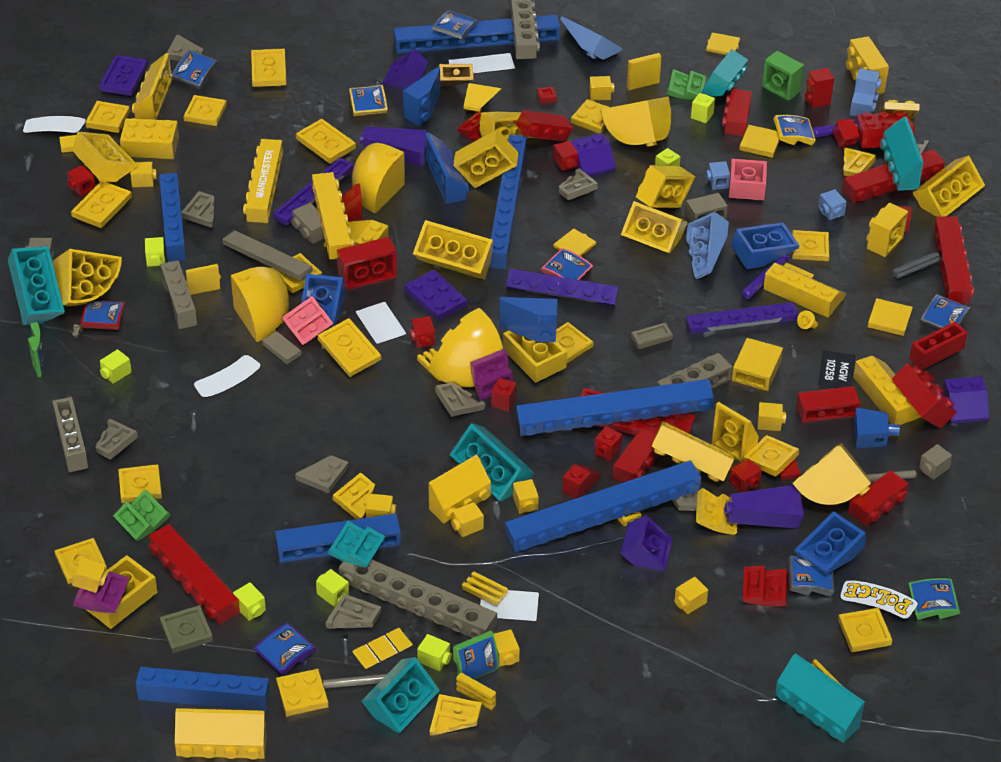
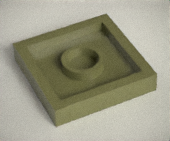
[160,605,213,654]

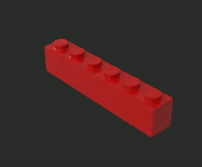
[842,149,945,204]
[934,216,974,304]
[148,524,240,625]

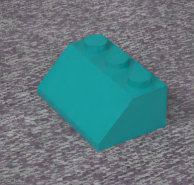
[701,49,748,97]
[362,657,440,733]

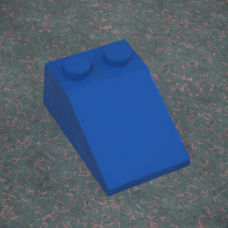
[403,67,440,126]
[731,222,800,269]
[301,274,347,330]
[499,297,557,342]
[794,511,866,574]

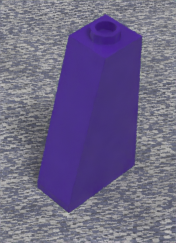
[360,127,427,166]
[724,485,804,529]

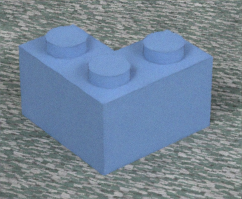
[850,68,882,116]

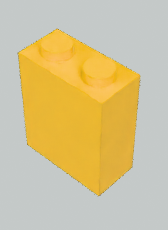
[732,338,783,391]

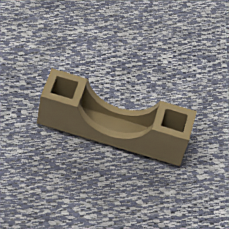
[160,260,197,329]

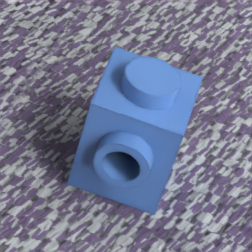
[705,161,730,190]
[818,189,847,220]

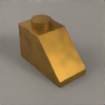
[438,64,474,86]

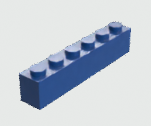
[159,173,186,262]
[275,514,401,563]
[136,667,270,711]

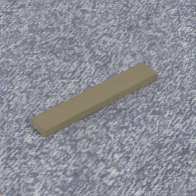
[222,231,313,280]

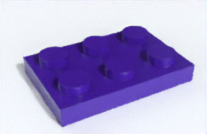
[99,55,148,96]
[405,270,467,321]

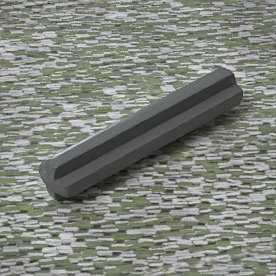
[893,252,941,278]

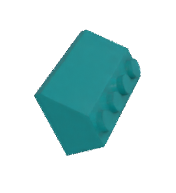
[880,117,923,191]
[7,246,65,325]
[450,423,534,502]
[775,653,865,743]

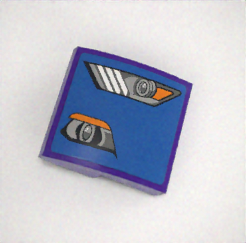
[254,622,316,676]

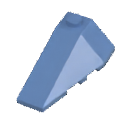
[560,16,623,60]
[686,212,729,279]

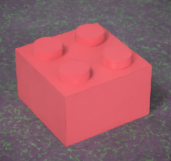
[729,159,767,200]

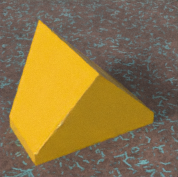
[464,83,502,112]

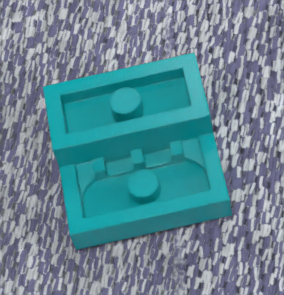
[328,521,385,567]

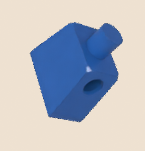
[854,408,900,448]

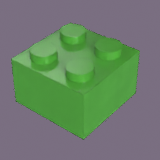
[762,51,804,101]

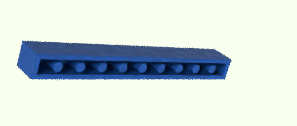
[394,15,560,54]
[489,135,527,269]
[516,379,714,436]
[505,460,701,552]

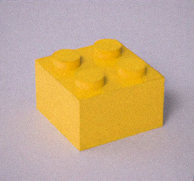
[866,203,908,257]

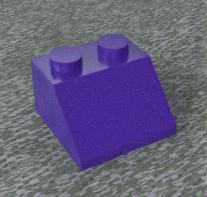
[383,48,428,89]
[570,133,616,177]
[942,376,989,423]
[620,515,673,571]

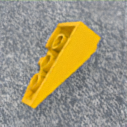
[480,112,532,140]

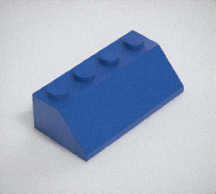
[425,133,469,204]

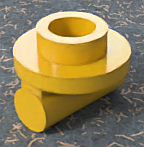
[797,311,818,329]

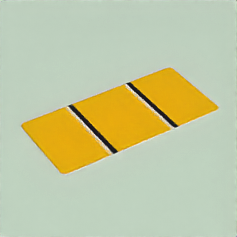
[352,628,412,669]

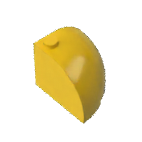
[601,96,671,147]
[352,143,405,214]
[53,249,122,306]
[231,267,289,342]
[429,308,503,387]
[793,443,871,505]

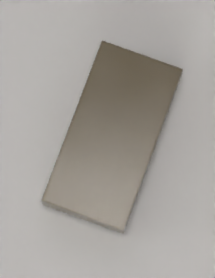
[631,323,673,349]
[262,331,301,364]

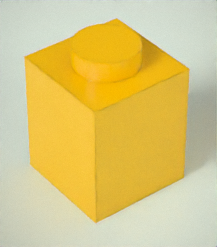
[589,76,614,101]
[131,162,157,188]
[757,402,786,431]
[512,479,539,514]
[366,494,396,518]
[451,502,484,537]
[72,557,107,593]
[674,577,708,614]
[494,629,520,667]

